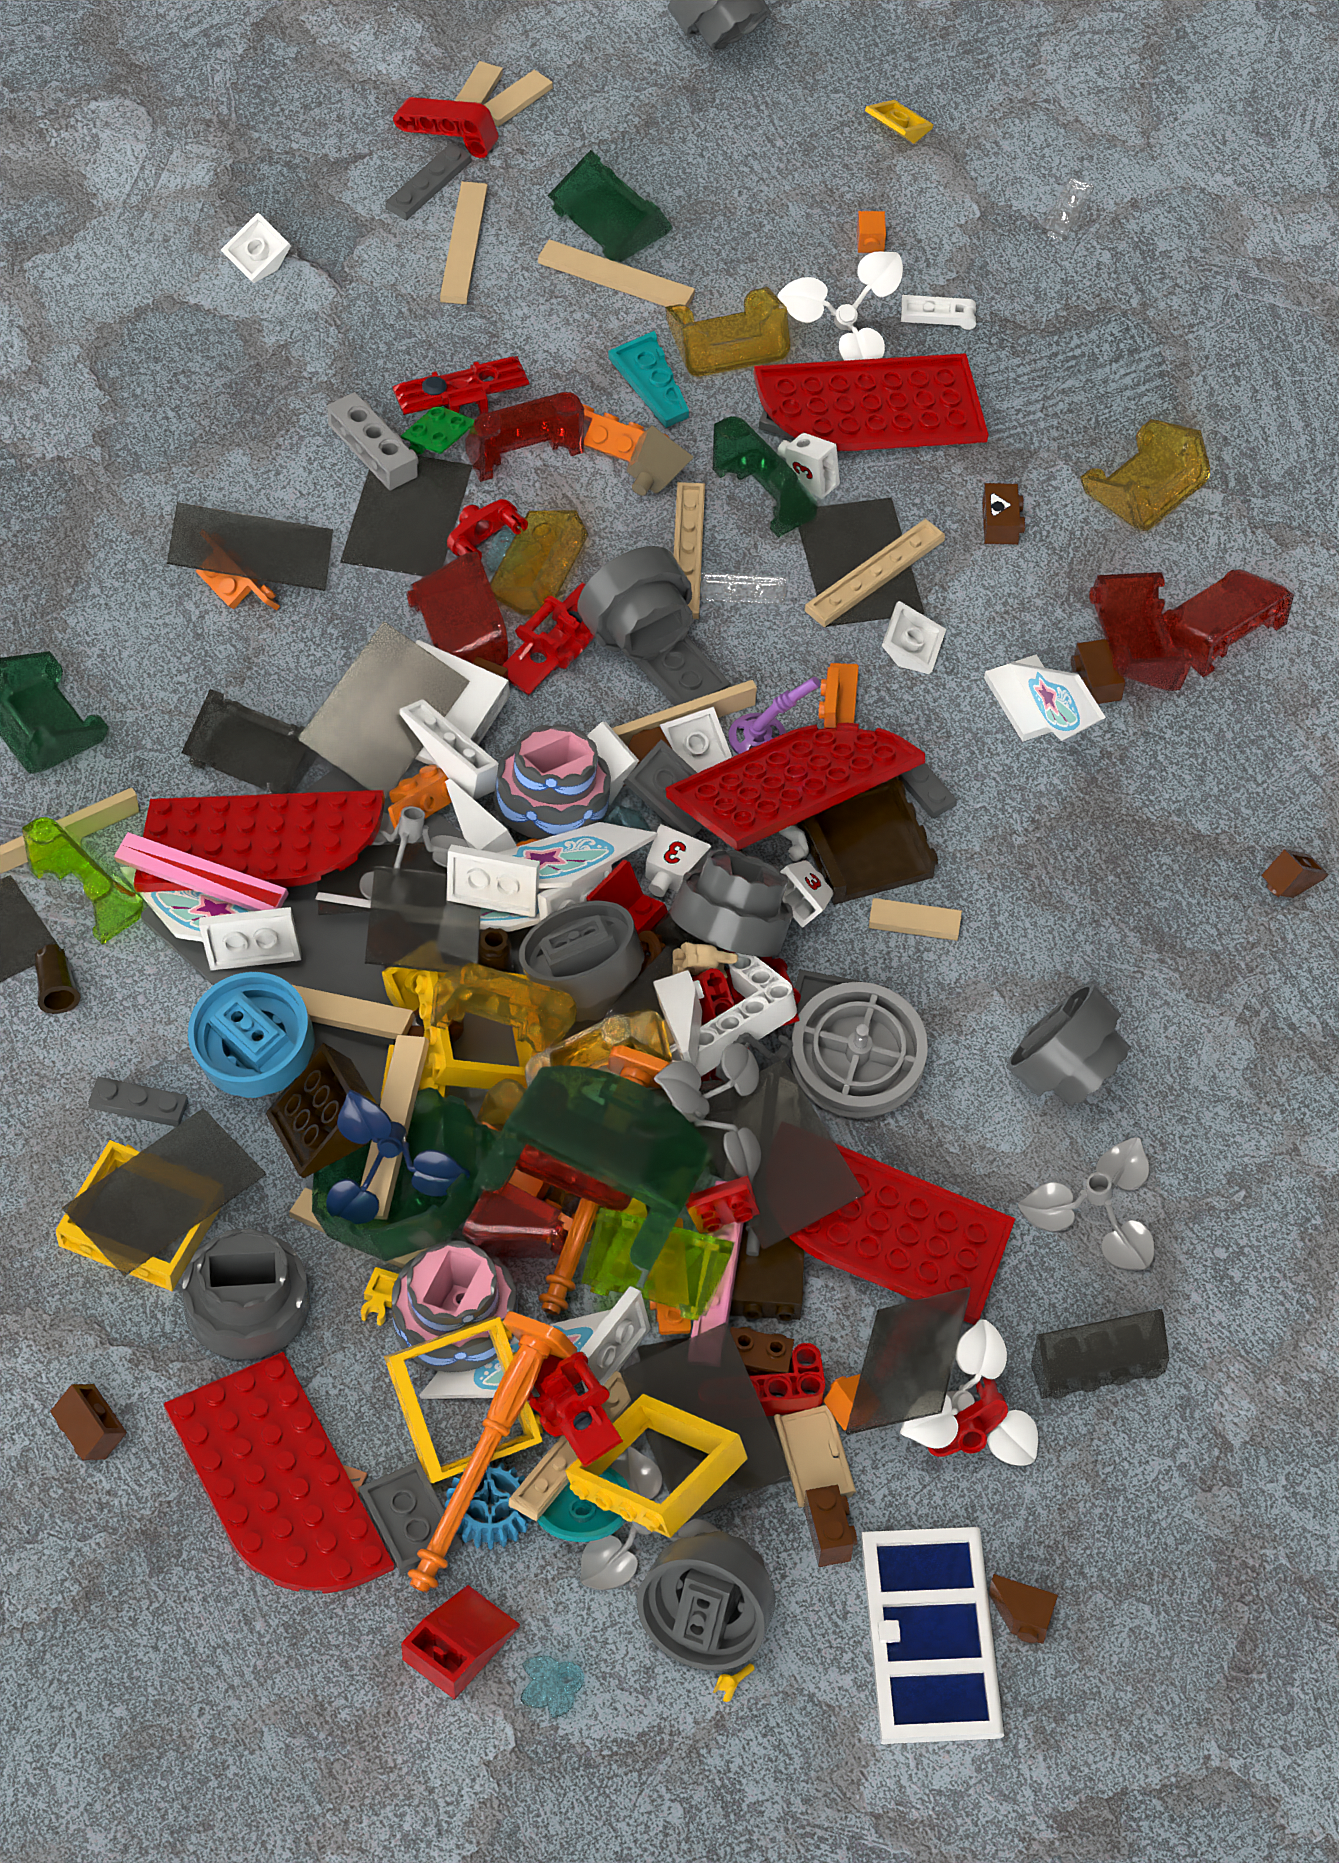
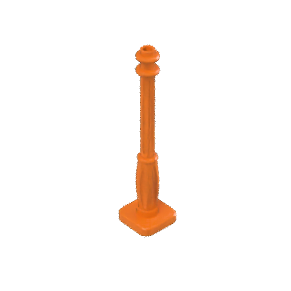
[538,1044,670,1316]
[408,1311,578,1593]

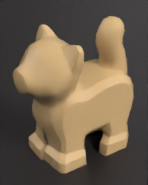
[672,942,738,978]

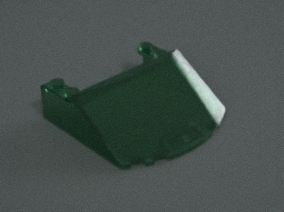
[468,1065,712,1289]

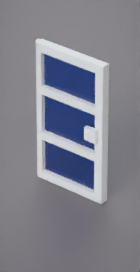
[861,1527,1004,1744]

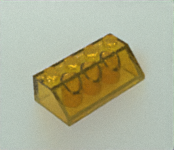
[486,510,589,615]

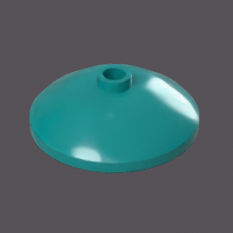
[537,1467,631,1542]

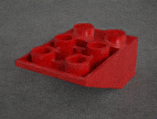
[401,1585,520,1700]

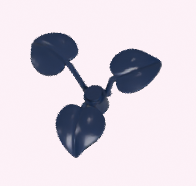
[326,1090,471,1224]

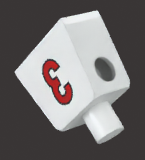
[778,433,840,499]
[645,824,711,897]
[780,860,833,928]

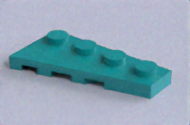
[608,331,689,428]

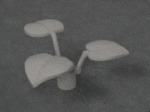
[359,806,470,906]
[654,1043,761,1181]
[1018,1137,1155,1270]
[580,1445,720,1590]

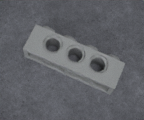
[327,392,419,491]

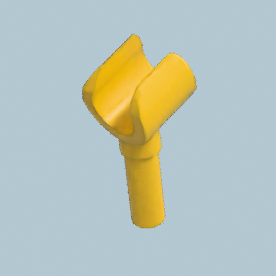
[713,1663,755,1702]

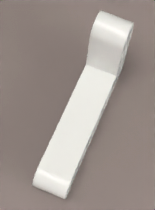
[666,953,797,1077]

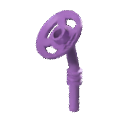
[728,676,820,754]

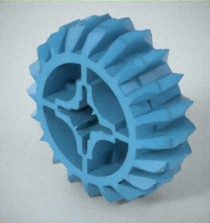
[445,1462,533,1550]

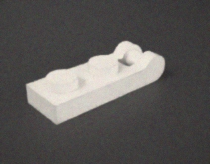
[901,295,976,330]

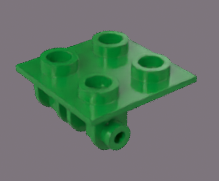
[400,406,477,455]

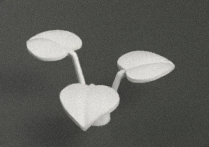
[778,251,903,361]
[900,1319,1038,1466]

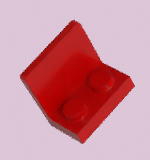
[586,860,668,935]
[686,1175,760,1234]

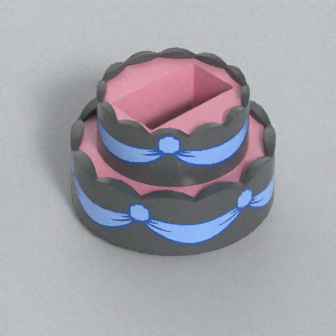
[493,724,611,840]
[392,1240,519,1372]

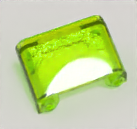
[22,817,144,945]
[581,1207,735,1321]

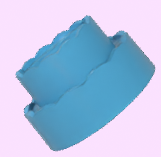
[188,972,315,1098]

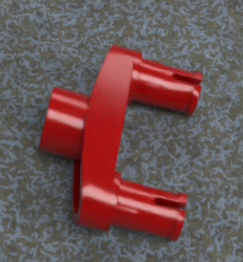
[447,499,528,566]
[927,1378,1008,1457]

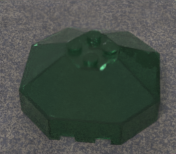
[312,1087,504,1262]

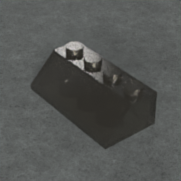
[1031,1309,1169,1399]

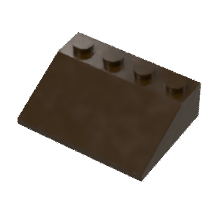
[266,1043,378,1178]

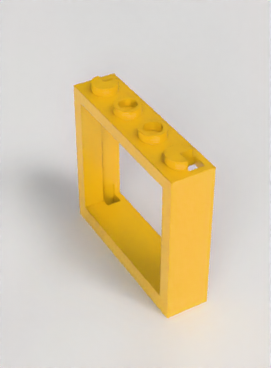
[415,963,549,1094]
[56,1140,225,1292]
[384,1316,543,1483]
[565,1394,748,1538]

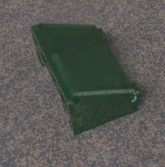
[547,150,673,262]
[712,416,818,538]
[0,651,109,774]

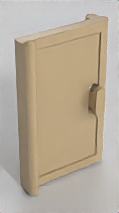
[774,1405,856,1508]

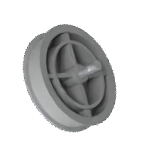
[790,982,928,1119]

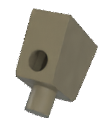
[627,425,693,496]

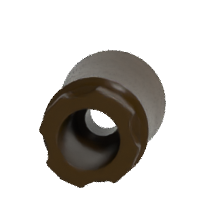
[474,927,516,974]
[35,944,81,1014]

